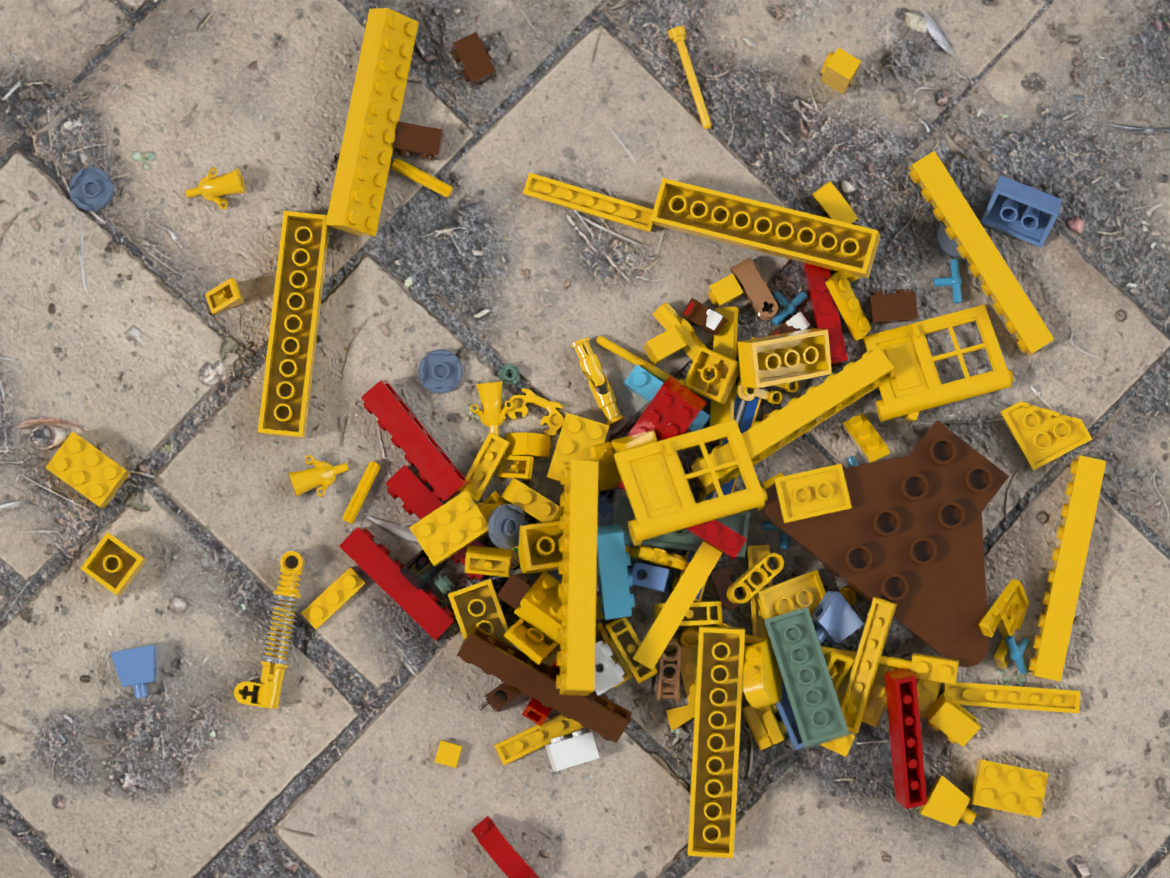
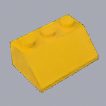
[518,521,563,575]

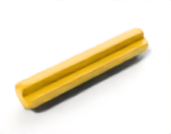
[392,158,453,198]
[342,461,381,524]

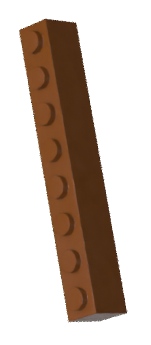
[457,625,632,743]

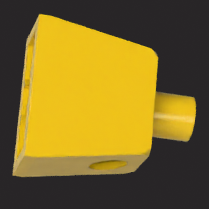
[918,775,977,827]

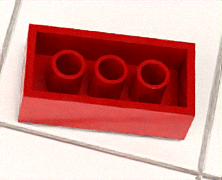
[626,376,707,441]

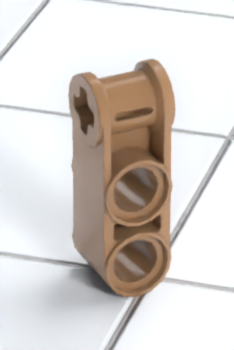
[730,257,778,321]
[656,636,681,701]

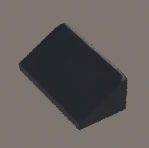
[400,549,447,590]

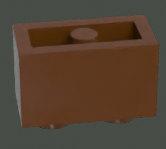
[451,32,497,87]
[394,122,444,162]
[868,289,918,325]
[497,573,531,609]

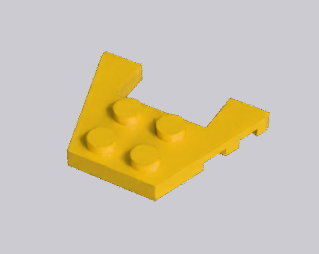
[625,545,689,571]
[979,579,1029,669]
[656,645,698,730]

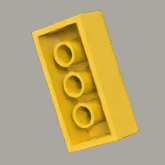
[737,328,832,388]

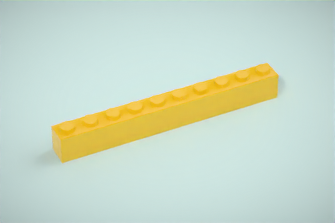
[909,151,1055,355]
[690,348,895,495]
[1028,455,1106,682]

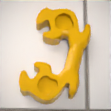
[507,388,564,436]

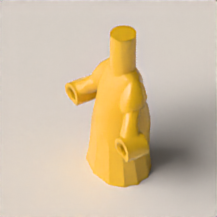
[185,166,246,209]
[470,381,514,436]
[288,455,349,498]

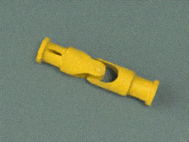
[571,337,625,426]

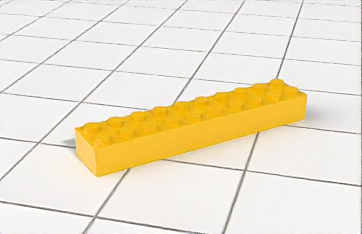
[325,8,419,237]
[651,178,881,279]
[258,211,330,439]
[556,460,598,696]
[687,625,745,858]

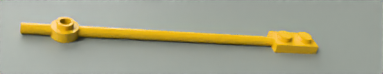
[696,623,959,684]

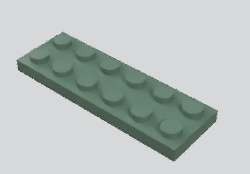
[612,496,750,558]
[764,607,849,749]

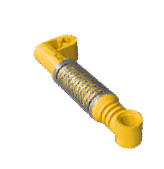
[234,551,305,709]

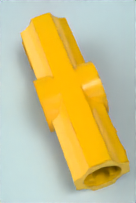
[652,301,708,362]

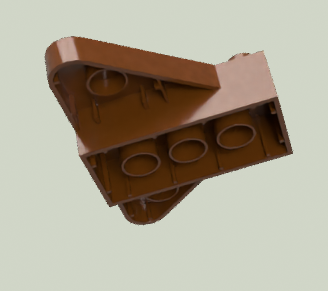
[762,420,1009,667]

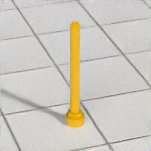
[667,26,711,129]
[596,336,684,384]

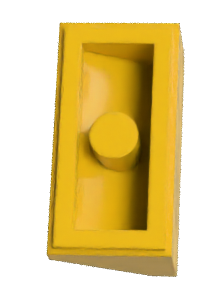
[464,545,512,577]

